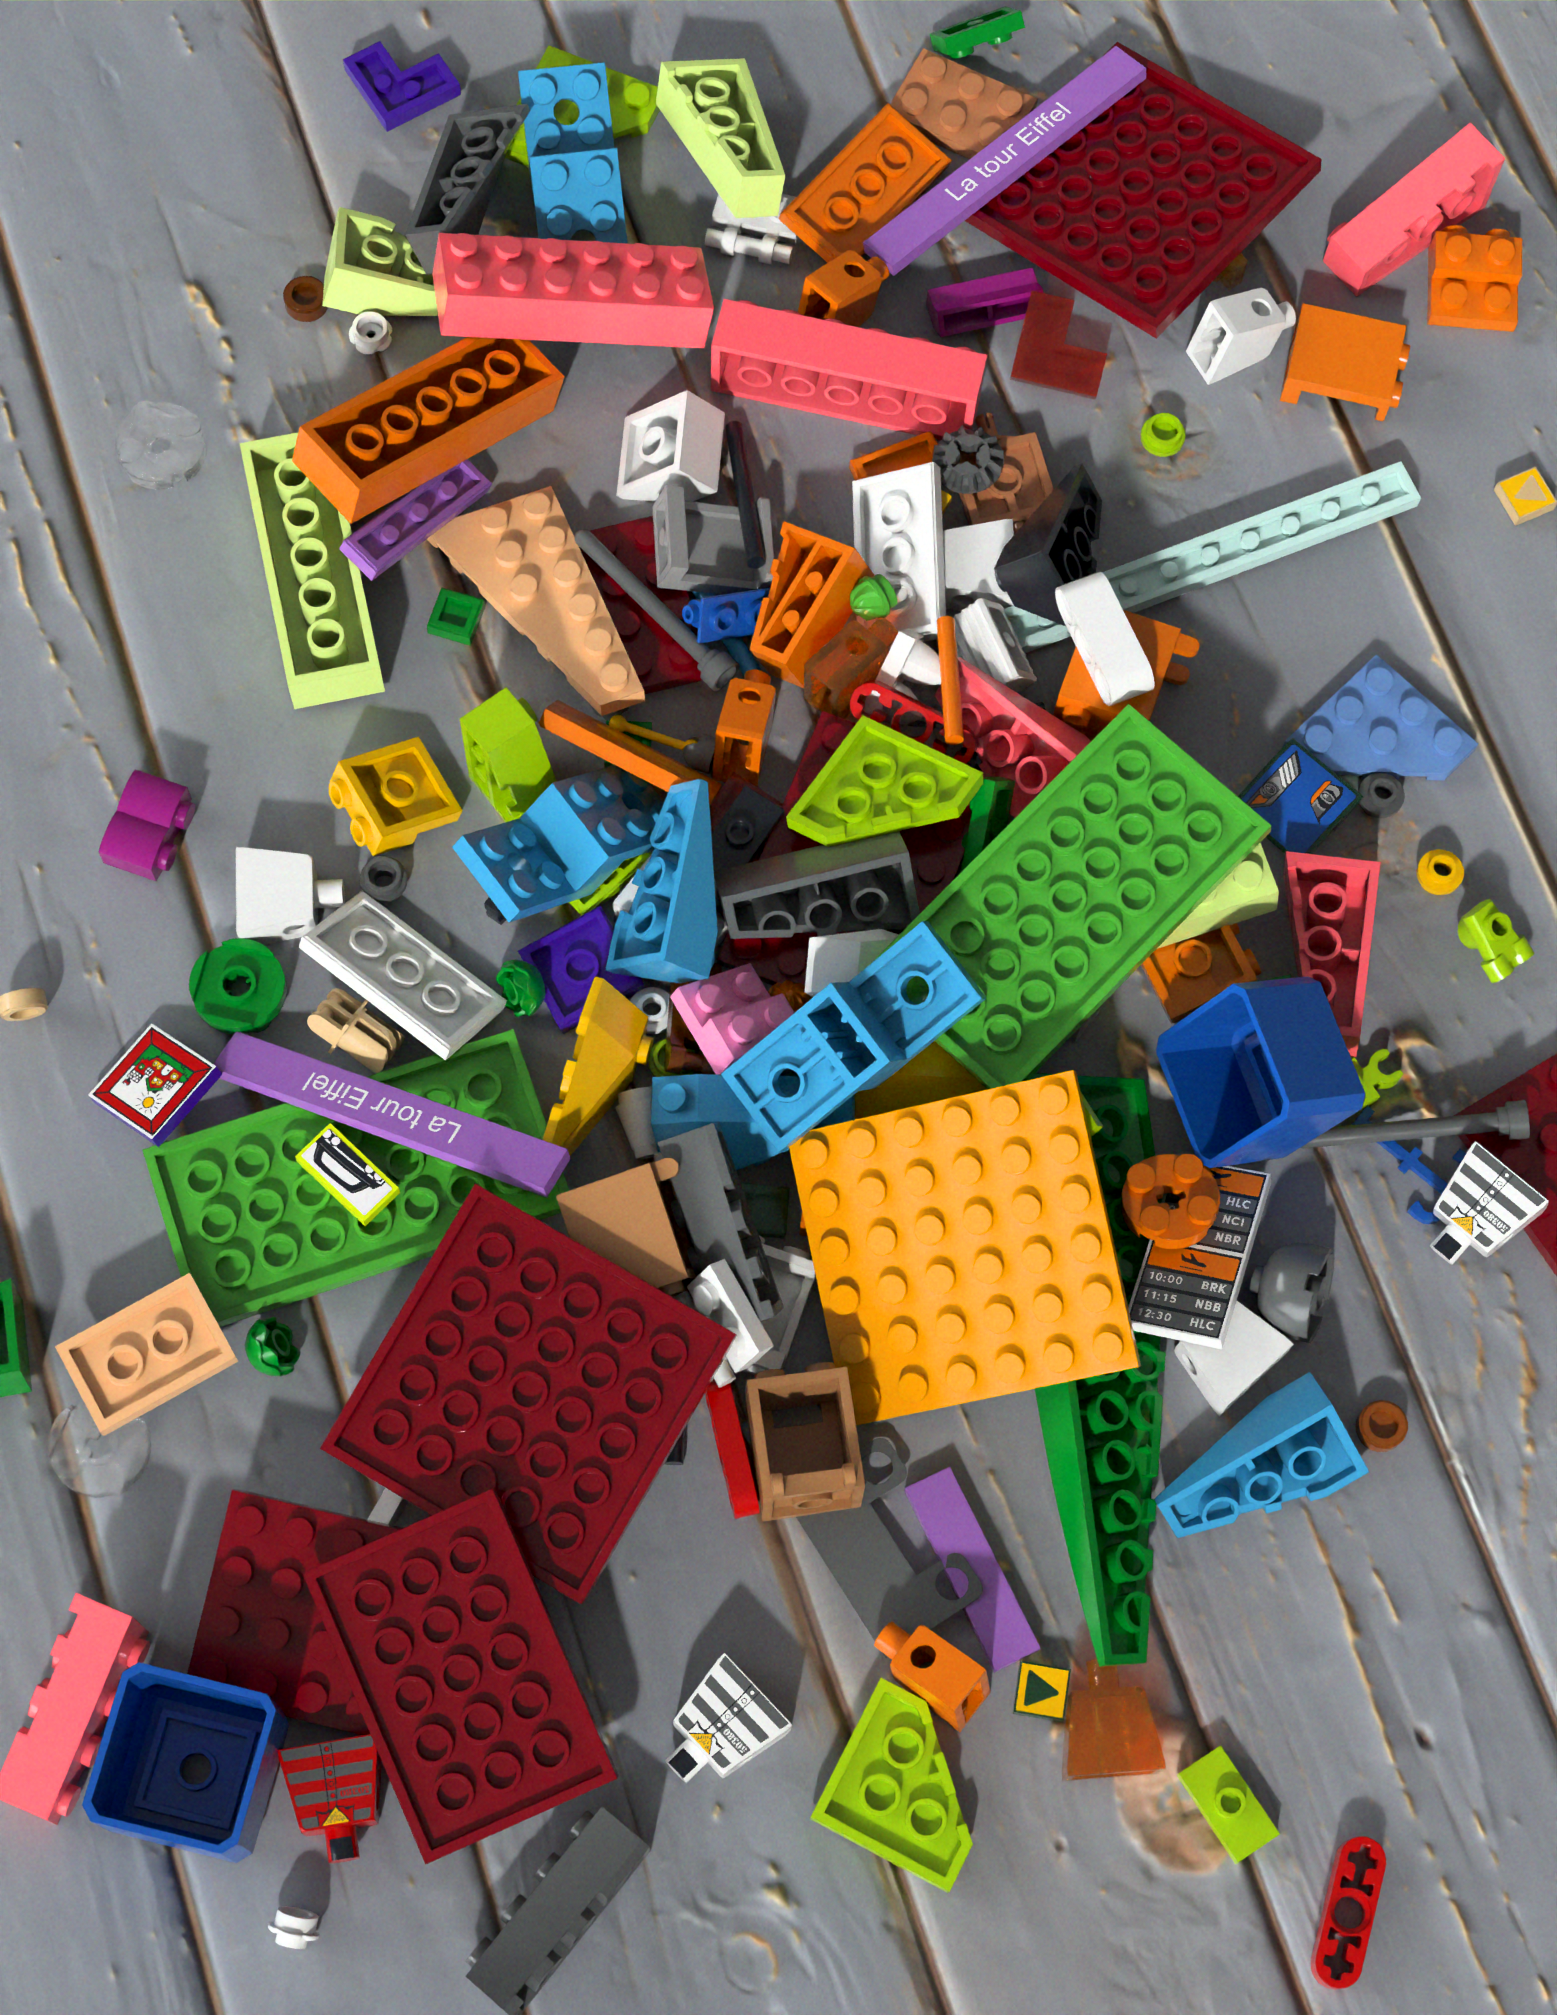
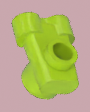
[1457,899,1535,983]

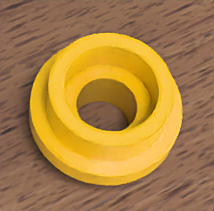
[1416,849,1464,895]

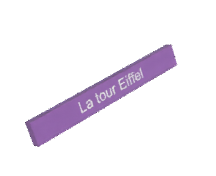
[863,46,1146,276]
[214,1032,571,1198]

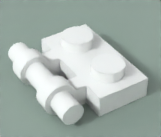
[705,194,798,265]
[674,1259,774,1387]

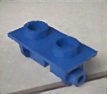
[682,588,770,643]

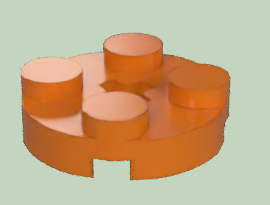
[1121,1154,1220,1249]

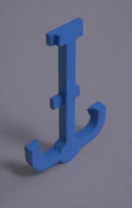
[1351,1106,1467,1224]

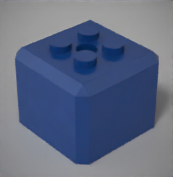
[1156,976,1366,1168]
[82,1662,290,1863]

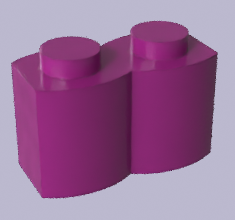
[98,769,195,881]

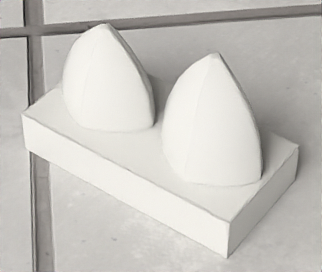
[863,629,941,724]

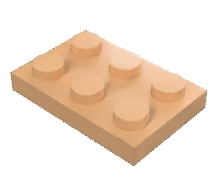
[55,1273,239,1436]

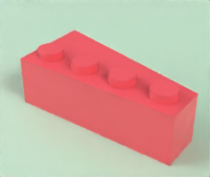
[1323,122,1505,297]
[1283,851,1381,1058]

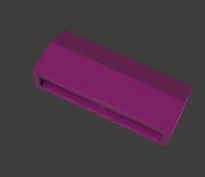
[926,267,1045,337]

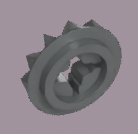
[932,425,1004,494]

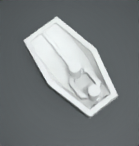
[804,929,898,997]

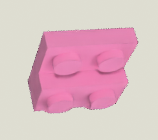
[670,963,794,1075]

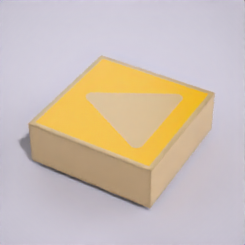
[1494,467,1557,526]

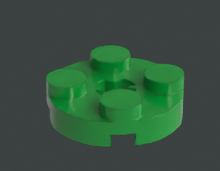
[189,938,287,1034]

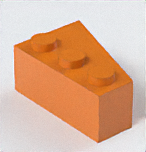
[749,521,874,689]

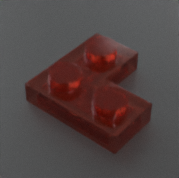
[1010,290,1107,400]

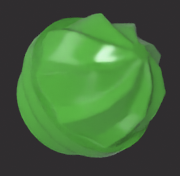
[850,574,897,621]

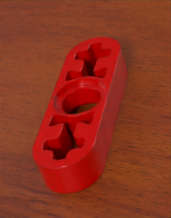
[850,680,976,764]
[705,1378,760,1519]
[1311,1836,1386,1990]

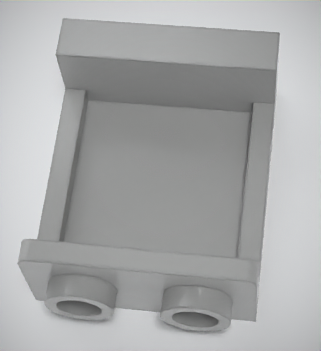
[652,485,778,594]

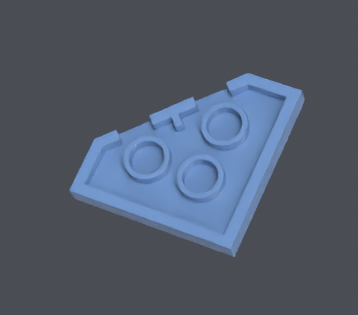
[1282,654,1478,780]

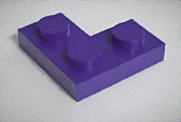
[343,41,461,132]

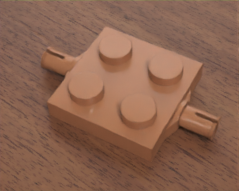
[958,413,1054,535]

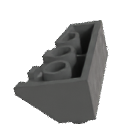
[405,104,531,275]
[714,831,920,939]
[654,1122,784,1321]
[465,1806,651,2015]

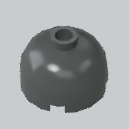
[1250,1242,1335,1344]

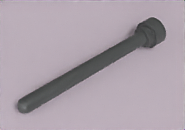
[575,529,740,691]
[1301,1100,1530,1149]

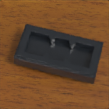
[711,786,784,871]

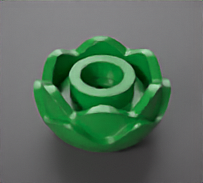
[496,959,545,1017]
[245,1316,300,1377]

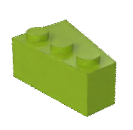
[460,687,557,822]

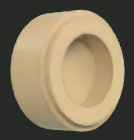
[0,988,48,1021]

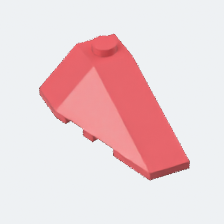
[934,657,1091,818]

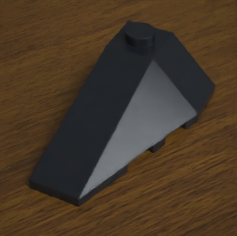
[994,463,1102,626]

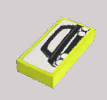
[295,1123,400,1226]

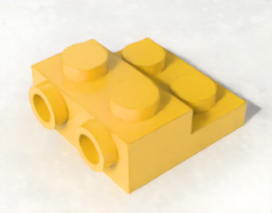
[329,736,462,857]

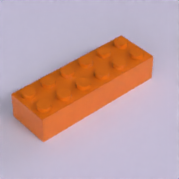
[292,337,565,524]

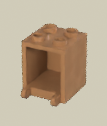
[556,1158,697,1297]
[745,1362,865,1522]

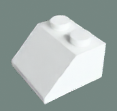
[616,390,725,502]

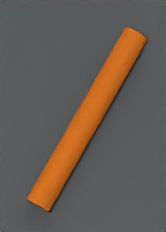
[936,616,964,745]

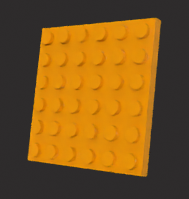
[789,1070,1141,1425]

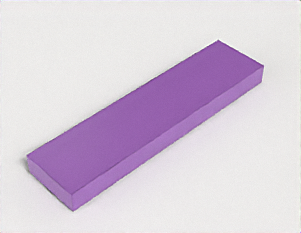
[339,459,492,581]
[904,1467,1041,1673]

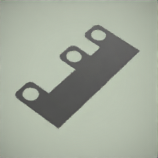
[740,1404,983,1658]

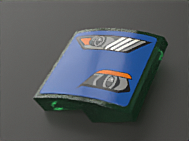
[1238,738,1364,854]

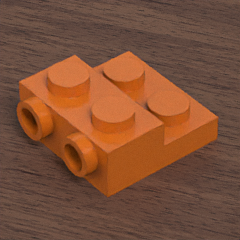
[1427,225,1522,332]
[1141,923,1261,1024]

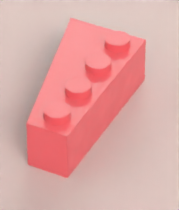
[0,1593,150,1825]

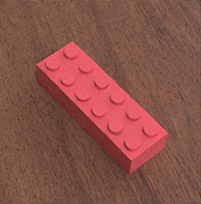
[432,233,714,348]
[711,299,987,440]

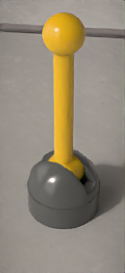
[609,715,716,774]

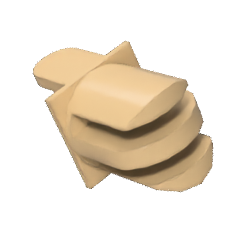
[307,988,405,1073]

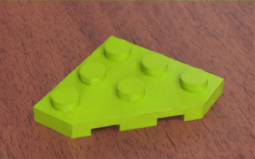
[505,45,660,167]
[786,715,983,847]
[810,1678,973,1893]

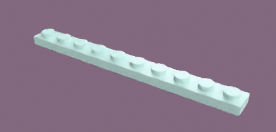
[1004,461,1421,653]

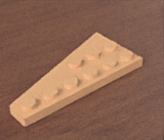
[427,486,645,716]

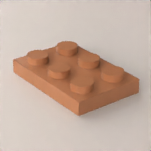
[890,48,1038,159]

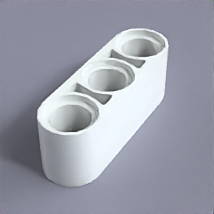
[1055,572,1155,706]

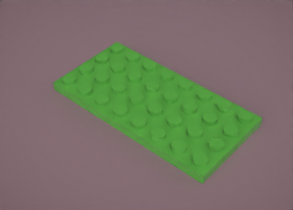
[874,704,1272,1089]
[142,1029,570,1327]

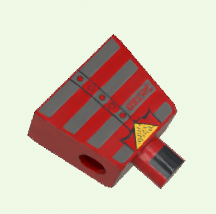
[278,1734,382,1863]

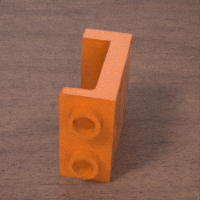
[1279,303,1410,421]

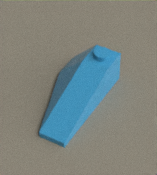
[606,779,718,983]
[651,1074,855,1171]
[1154,1372,1369,1538]

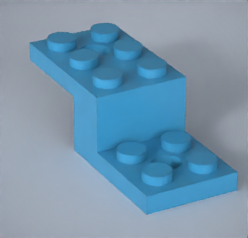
[518,62,628,243]
[452,765,664,923]
[721,921,987,1152]

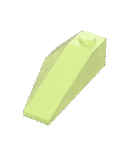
[322,207,438,316]

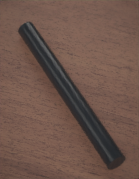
[725,421,765,569]

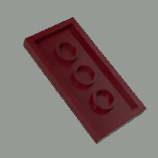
[579,516,703,694]

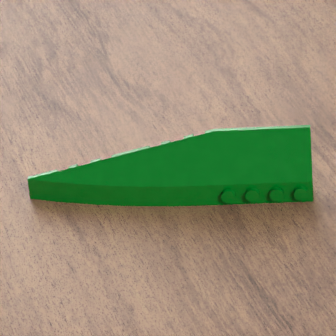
[1029,1073,1166,1667]

